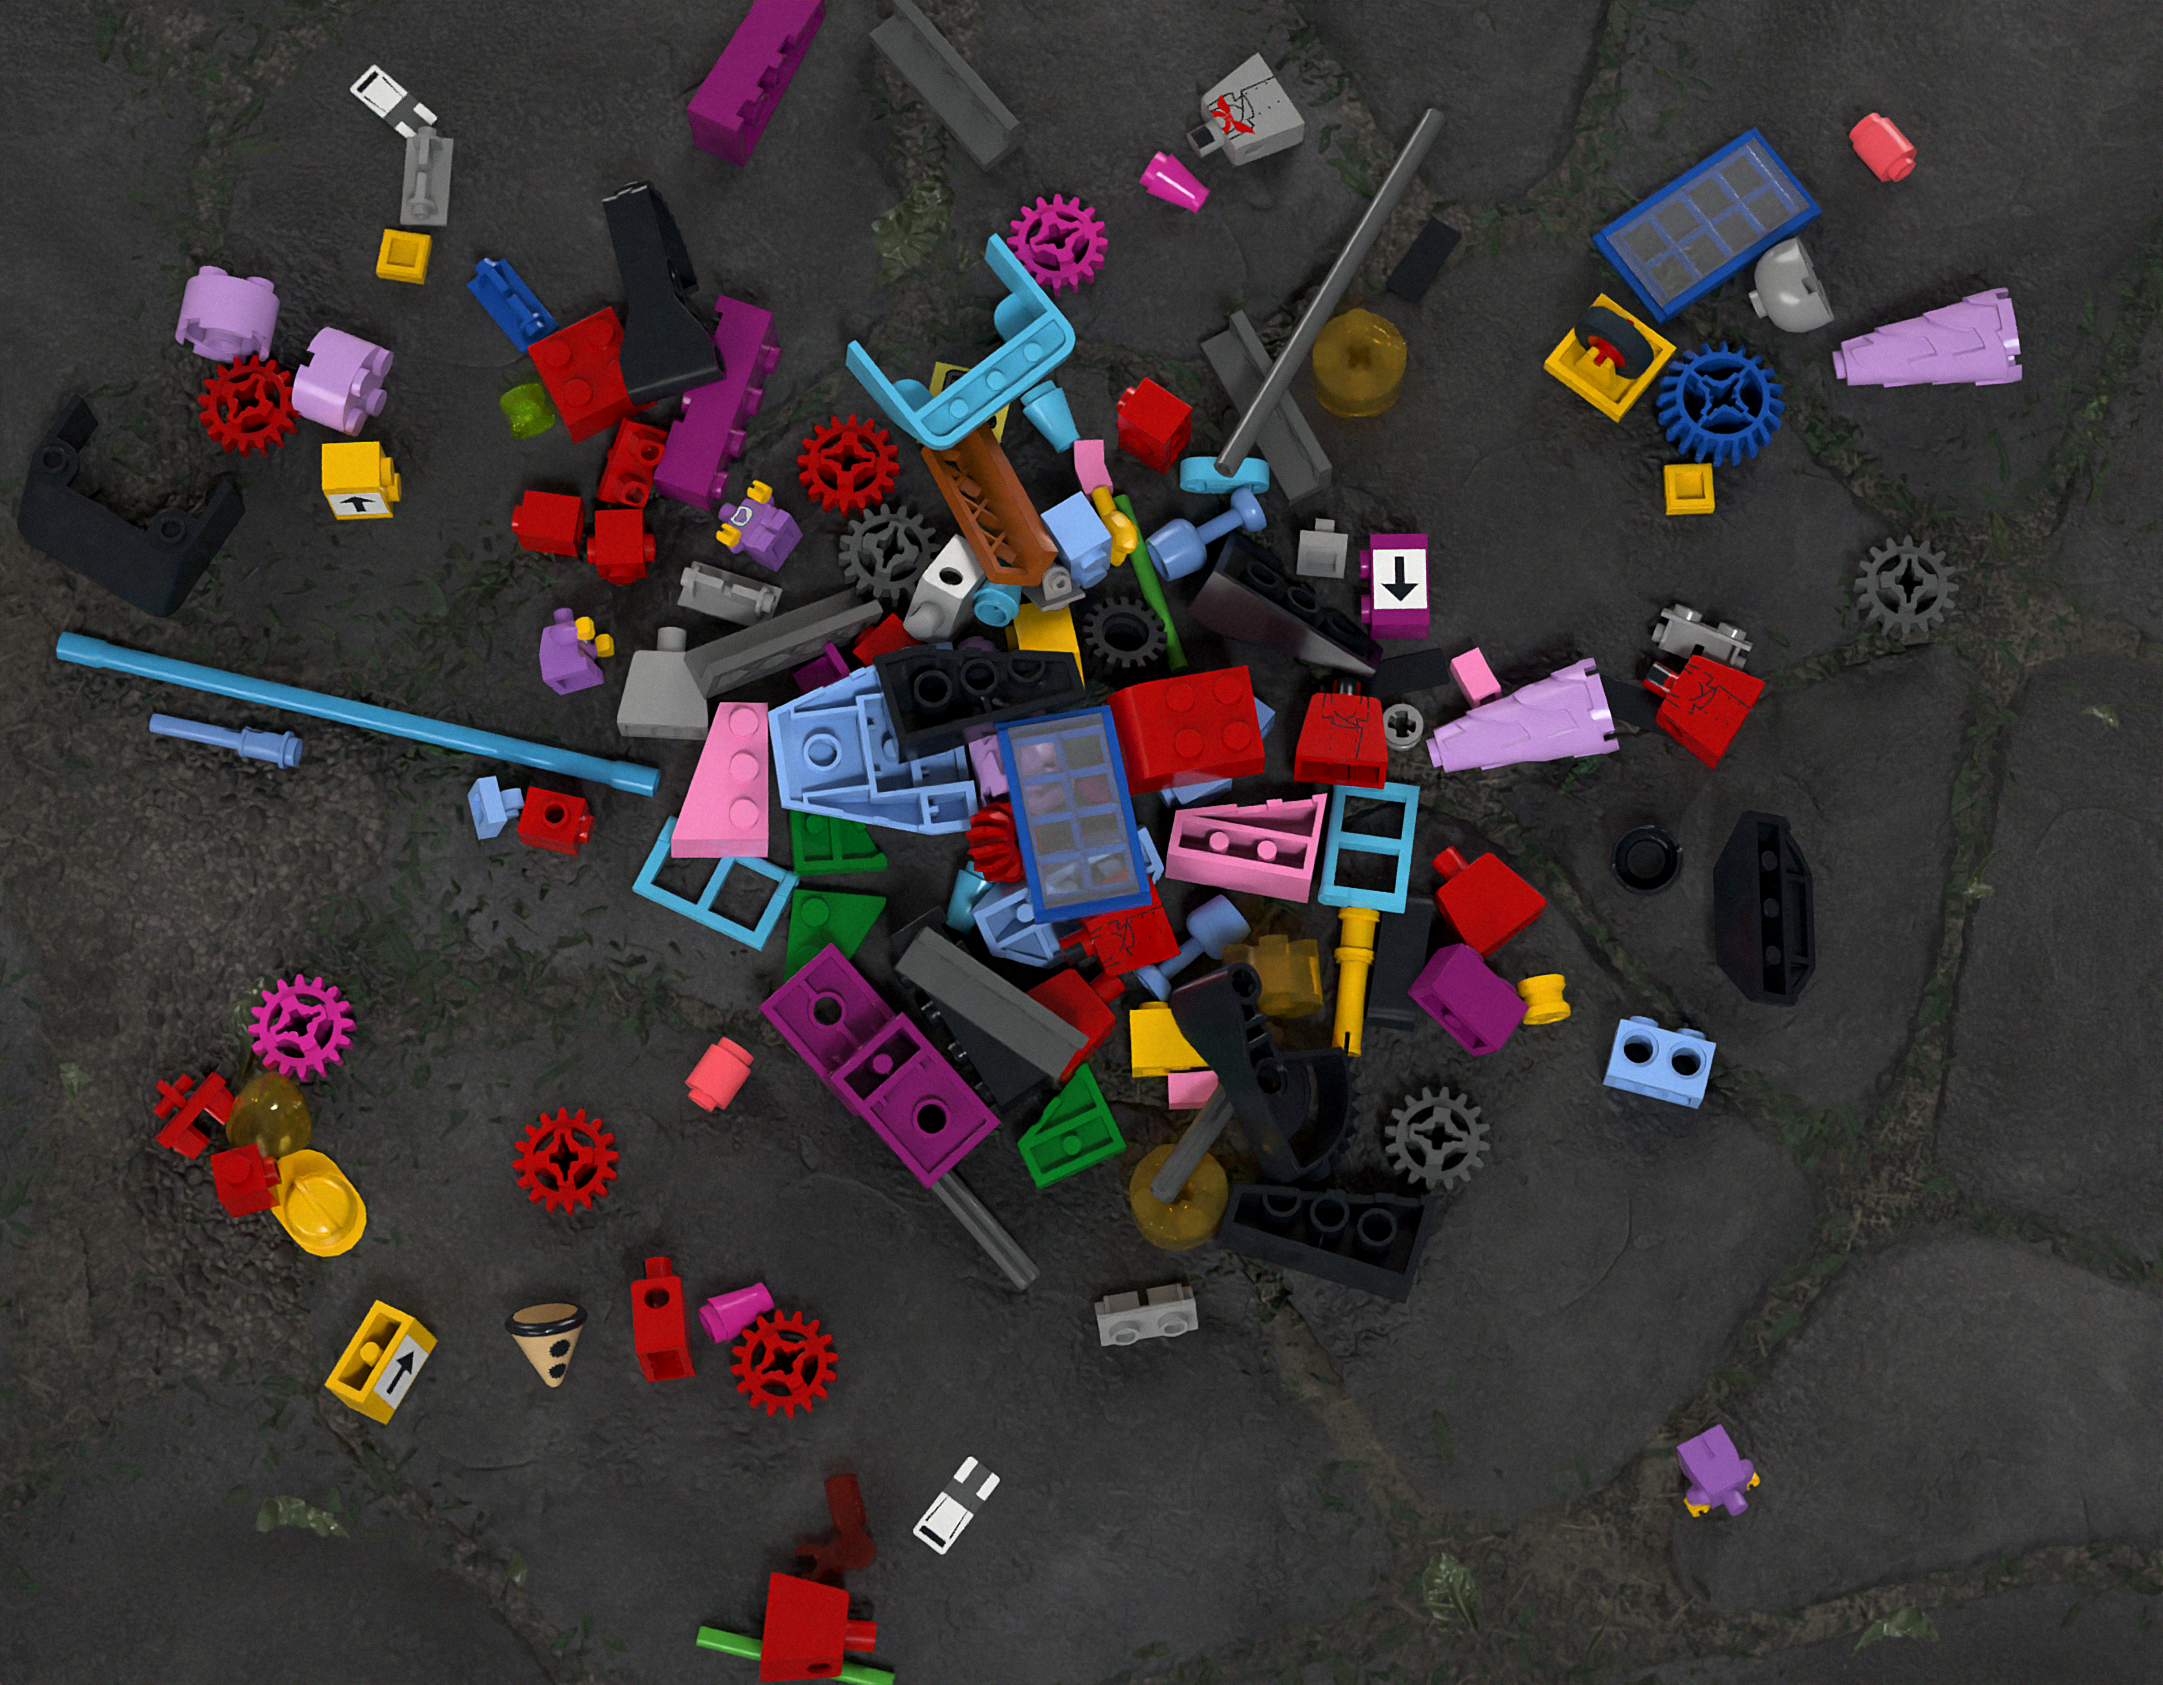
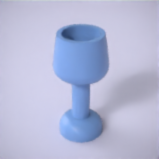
[1145,486,1267,582]
[1132,894,1251,1002]

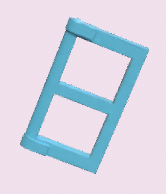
[1318,782,1420,914]
[632,815,801,952]

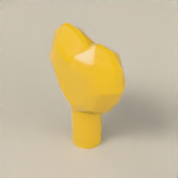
[1091,486,1139,567]

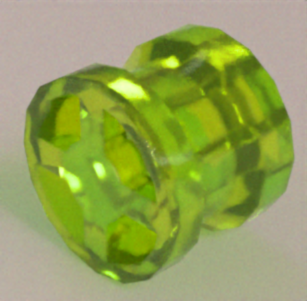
[499,383,556,439]

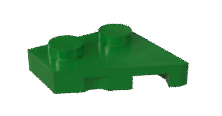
[788,809,888,876]
[784,889,887,984]
[1017,1063,1127,1191]

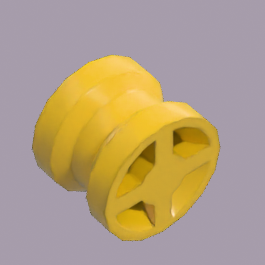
[1516,974,1571,1025]

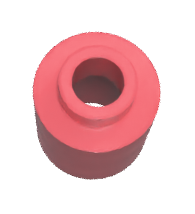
[1849,113,1917,182]
[685,1037,754,1112]

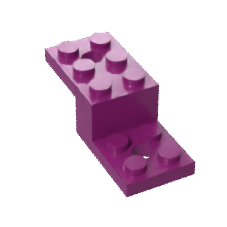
[758,942,1001,1189]

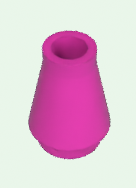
[1139,151,1211,214]
[697,1282,774,1344]

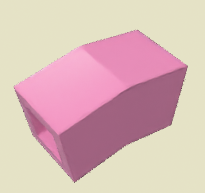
[1074,440,1113,503]
[1450,647,1502,709]
[1168,1070,1221,1110]

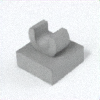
[1296,518,1348,579]

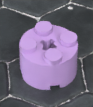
[175,266,280,364]
[292,327,393,437]

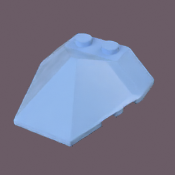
[767,641,979,835]

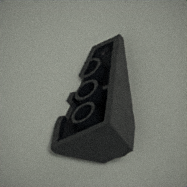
[1185,530,1384,678]
[873,645,1087,764]

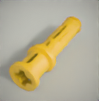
[1330,907,1382,1057]

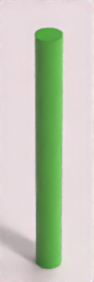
[1113,495,1189,674]
[696,1626,896,1685]

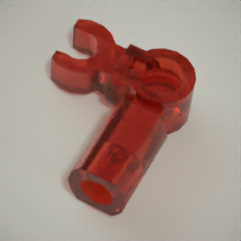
[794,1474,877,1582]

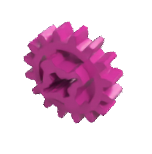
[1007,194,1108,296]
[248,974,357,1082]

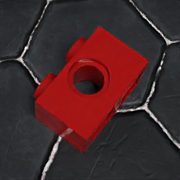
[1116,377,1192,476]

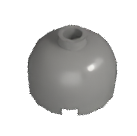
[1749,236,1834,333]

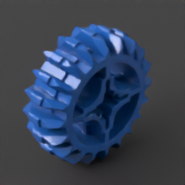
[1656,341,1785,468]

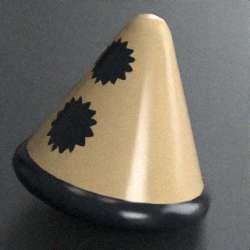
[504,1303,588,1387]

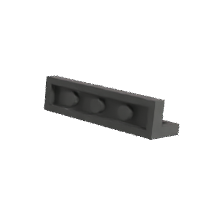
[869,0,1021,172]
[1200,310,1332,506]
[684,587,883,700]
[894,926,1090,1080]

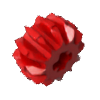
[964,801,1044,883]

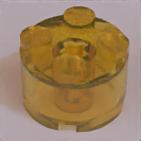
[1311,308,1407,419]
[1221,934,1324,1020]
[1130,1144,1228,1251]

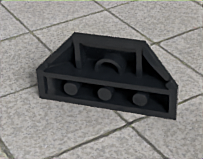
[1713,810,1816,1008]

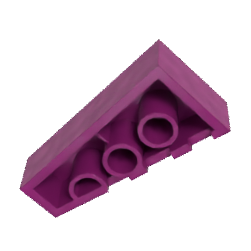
[687,0,827,168]
[653,294,783,512]

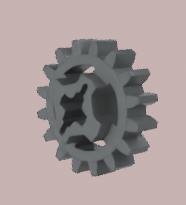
[838,504,941,608]
[1852,536,1959,641]
[1384,1087,1490,1195]

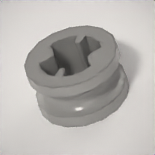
[1383,704,1423,751]

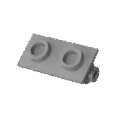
[400,127,454,226]
[677,561,783,627]
[1022,561,1085,612]
[1651,604,1753,672]
[1094,1283,1198,1346]

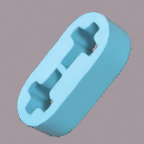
[1179,457,1270,494]

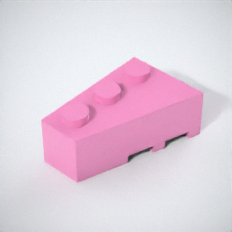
[671,702,768,858]
[1165,793,1327,903]

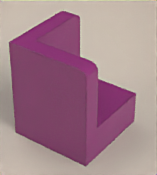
[792,640,851,695]

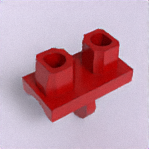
[596,417,669,510]
[152,1072,240,1160]

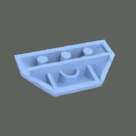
[970,824,1165,969]

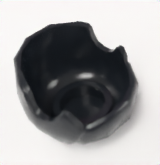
[1610,824,1684,898]

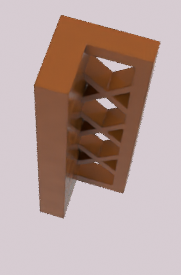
[920,422,1059,587]

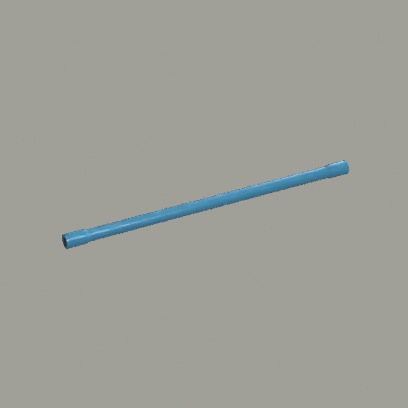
[56,631,661,797]

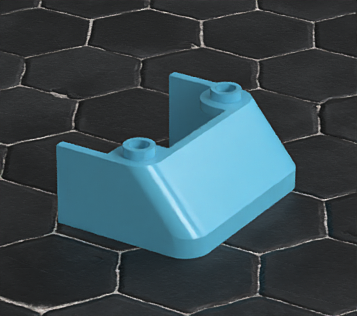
[846,233,1075,450]

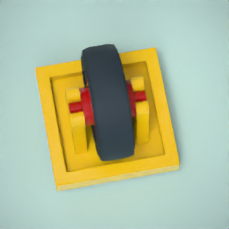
[1543,293,1676,423]

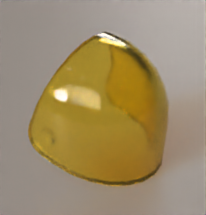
[226,1071,313,1158]

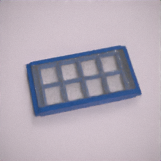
[1592,128,1823,326]
[995,705,1152,925]

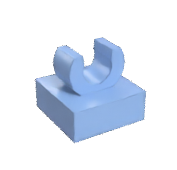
[467,776,524,839]

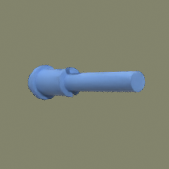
[149,713,303,770]

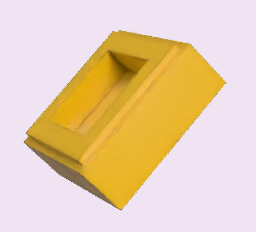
[376,229,433,284]
[1663,463,1715,515]

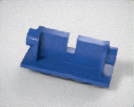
[466,258,559,355]

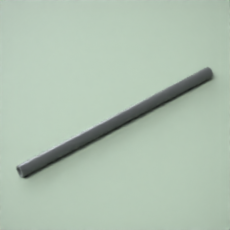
[1214,108,1446,478]

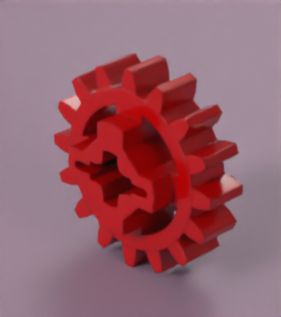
[198,355,302,458]
[797,414,900,518]
[512,1107,621,1216]
[731,1310,839,1420]

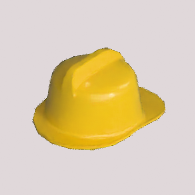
[271,1149,367,1257]

